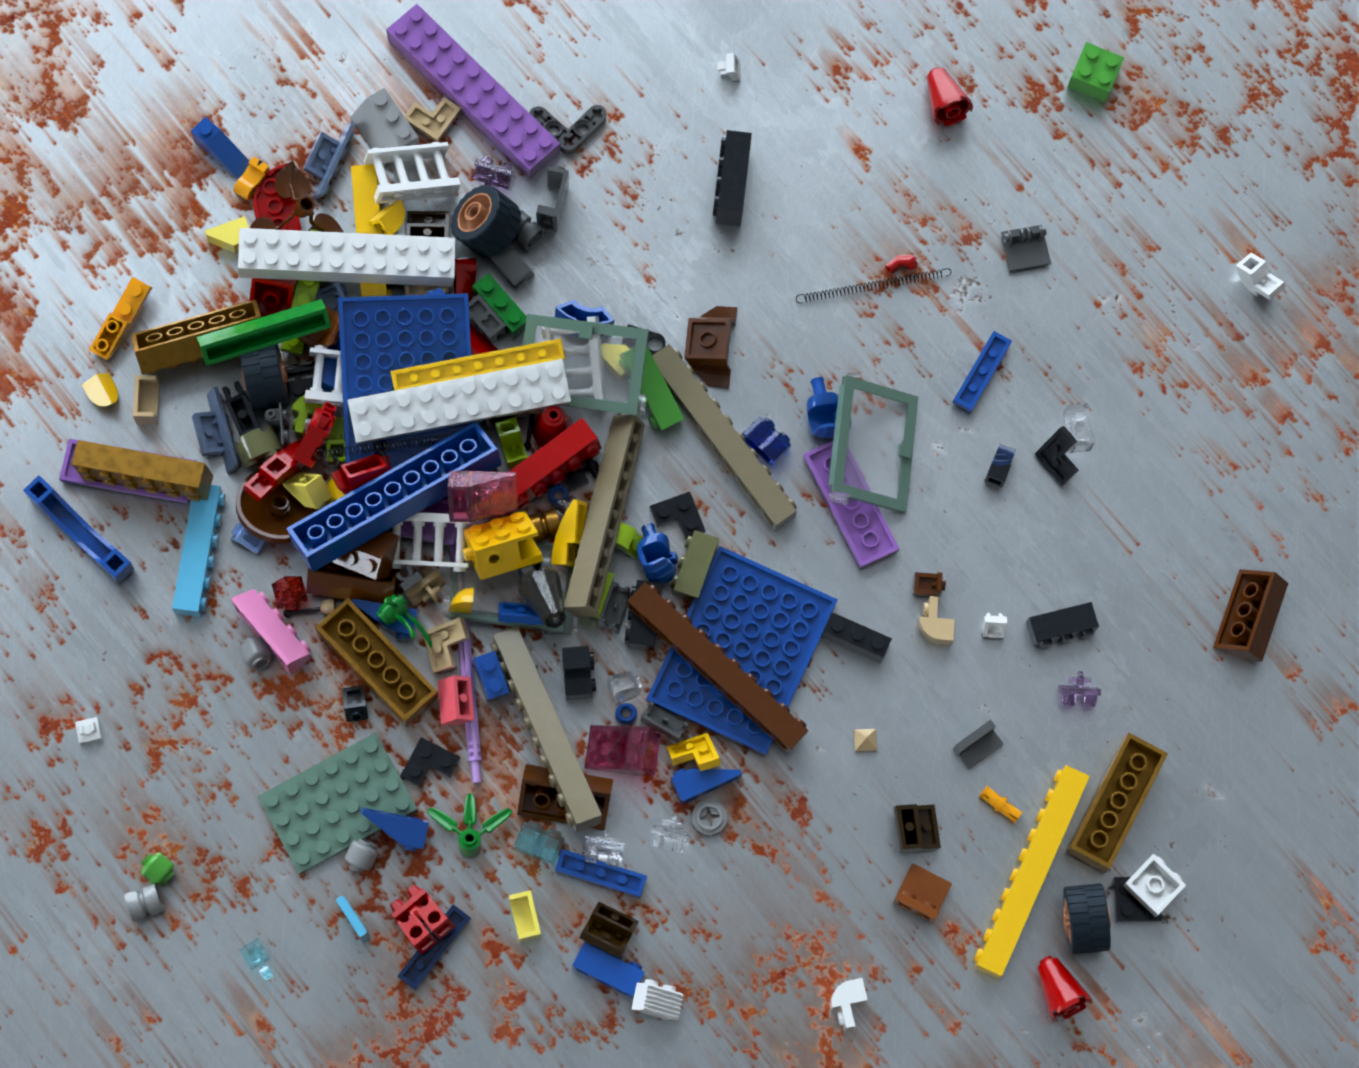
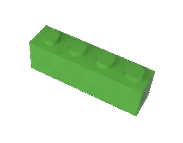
[619,346,684,431]

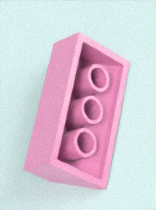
[231,589,311,675]

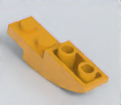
[89,276,153,360]

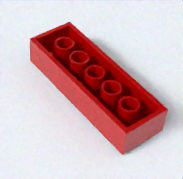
[477,418,602,519]

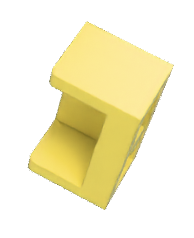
[509,890,541,943]

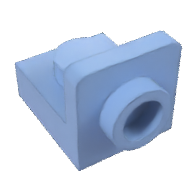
[231,523,265,554]

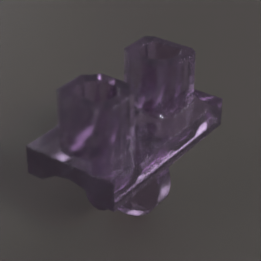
[473,156,512,189]
[1058,671,1101,707]

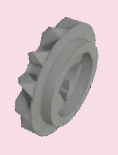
[692,800,727,835]

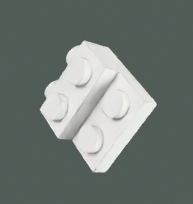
[1123,854,1186,917]

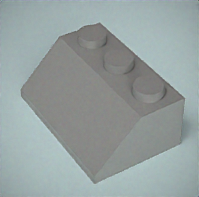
[350,88,419,167]

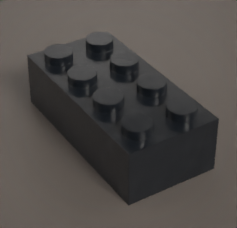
[712,130,752,227]

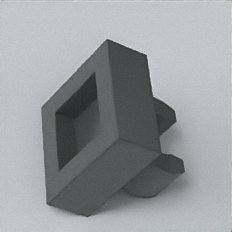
[396,565,423,593]

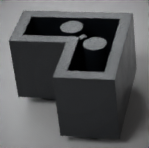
[562,646,596,701]

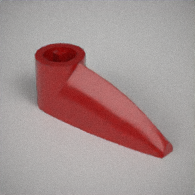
[453,258,477,302]

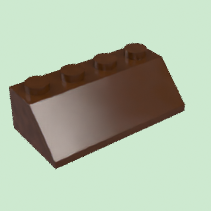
[332,531,400,580]
[306,562,402,603]
[1213,569,1288,662]
[517,764,613,830]

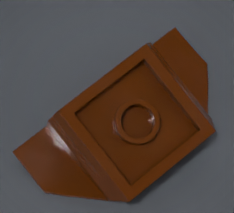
[684,306,737,388]

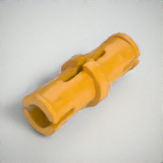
[979,785,1023,823]

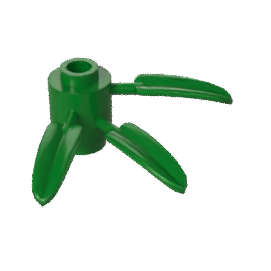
[376,594,432,648]
[427,793,512,857]

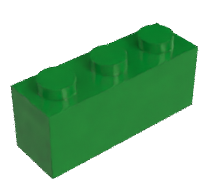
[472,273,527,341]

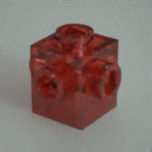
[271,576,308,611]

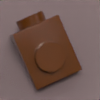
[913,571,946,597]

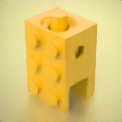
[462,511,543,580]

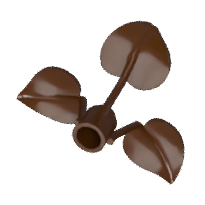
[250,161,344,233]

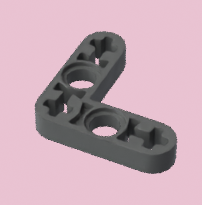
[529,105,607,154]

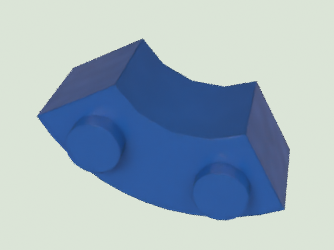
[555,299,615,341]

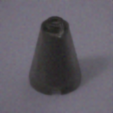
[518,567,566,628]

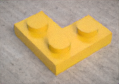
[666,733,721,772]

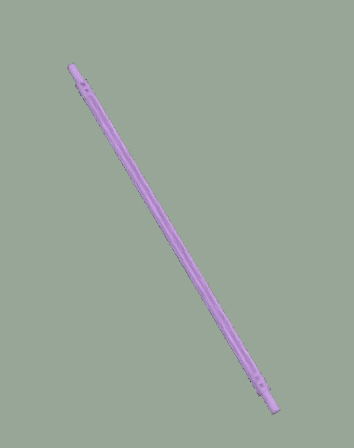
[444,491,482,784]

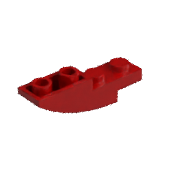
[243,439,304,502]

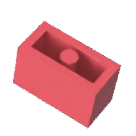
[438,675,474,726]

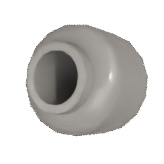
[240,636,272,669]
[345,838,378,873]

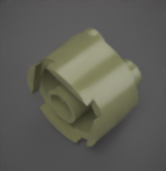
[234,426,283,472]

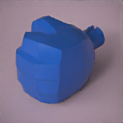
[806,377,851,438]
[637,523,679,584]

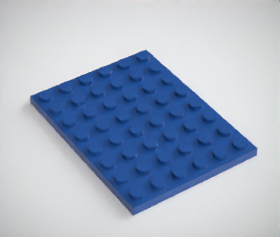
[338,293,474,469]
[646,546,838,756]

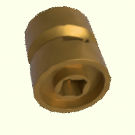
[528,509,560,542]

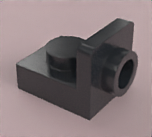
[342,685,368,722]

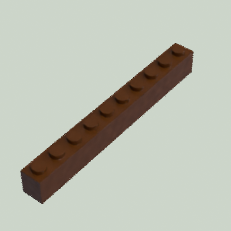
[626,582,808,753]

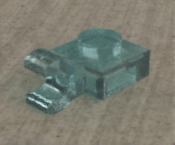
[239,938,273,980]

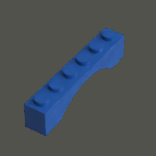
[23,475,134,584]

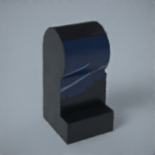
[984,444,1016,488]

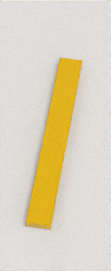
[390,338,565,391]

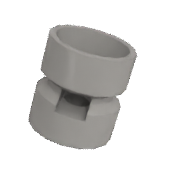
[124,884,164,922]

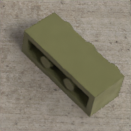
[670,530,719,602]

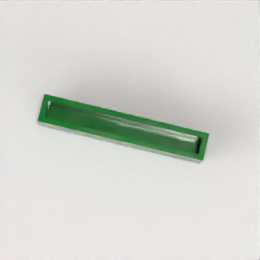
[196,299,331,366]

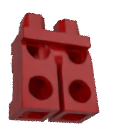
[293,401,337,468]
[390,885,456,954]

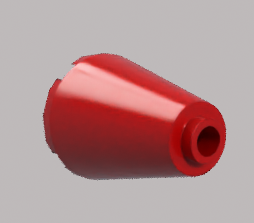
[927,67,973,126]
[532,406,574,447]
[1038,956,1092,1022]

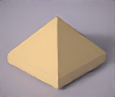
[854,729,877,752]

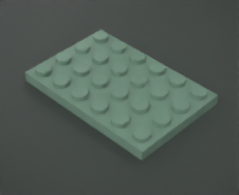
[257,732,418,875]

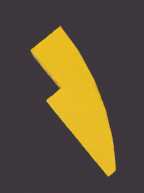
[551,499,587,568]

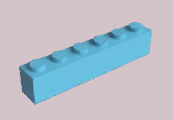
[172,485,225,617]

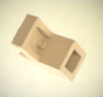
[917,596,955,646]

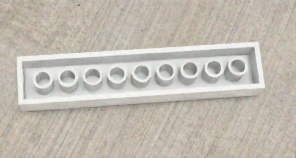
[238,228,455,287]
[347,359,571,445]

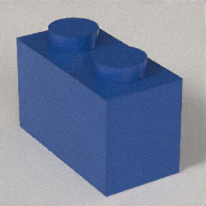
[472,651,510,702]

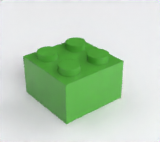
[1067,42,1125,102]

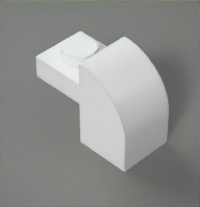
[1236,253,1285,300]
[830,978,868,1030]

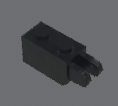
[222,380,263,437]

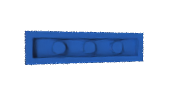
[952,331,1012,413]
[555,849,647,898]

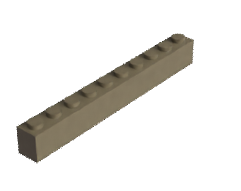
[652,344,797,531]
[564,414,645,617]
[490,626,602,833]

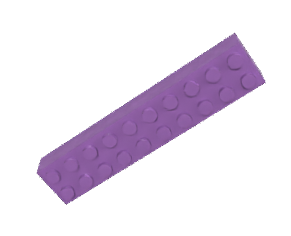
[386,4,560,179]

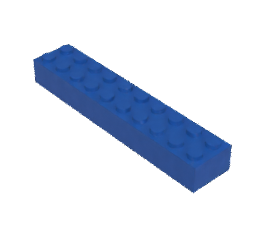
[286,422,502,572]

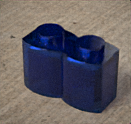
[742,415,791,466]

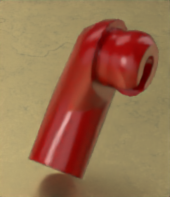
[885,255,918,274]

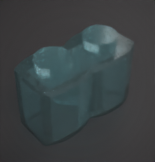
[513,820,565,865]

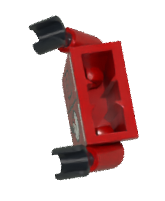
[323,440,391,495]

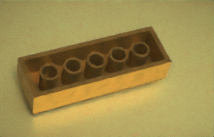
[131,299,261,374]
[71,440,213,502]
[315,598,439,727]
[1066,733,1168,873]

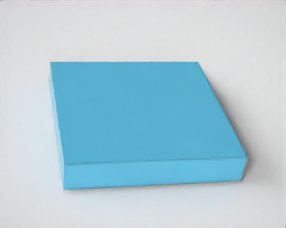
[336,896,370,943]

